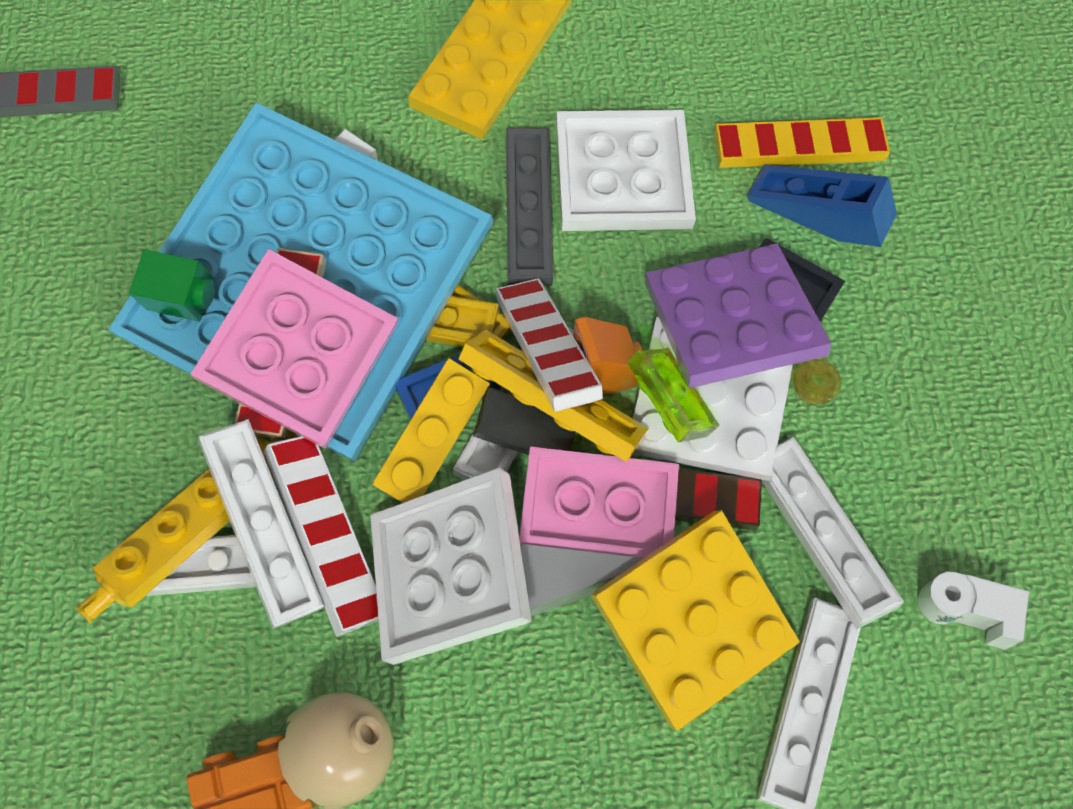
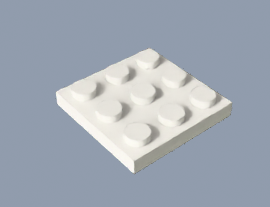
[556,110,696,231]
[633,317,793,481]
[370,468,532,665]

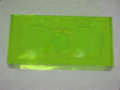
[627,348,720,442]

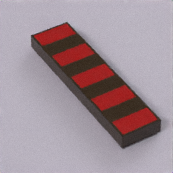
[675,469,762,531]

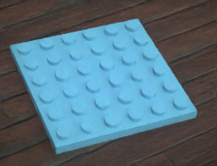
[108,103,493,462]

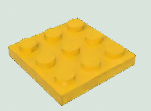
[590,511,800,731]

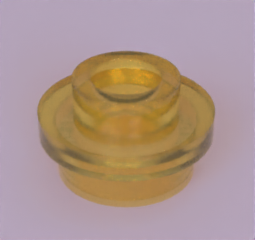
[793,359,842,405]

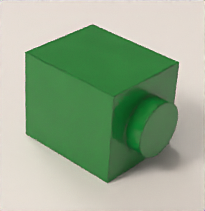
[128,249,215,322]

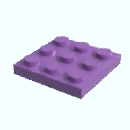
[645,244,831,388]

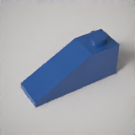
[748,164,897,247]

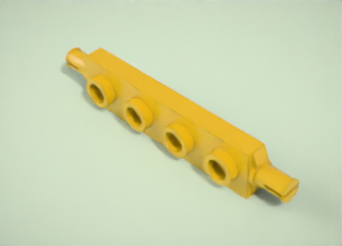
[74,429,300,624]

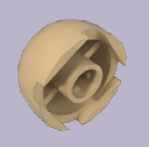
[278,691,394,809]

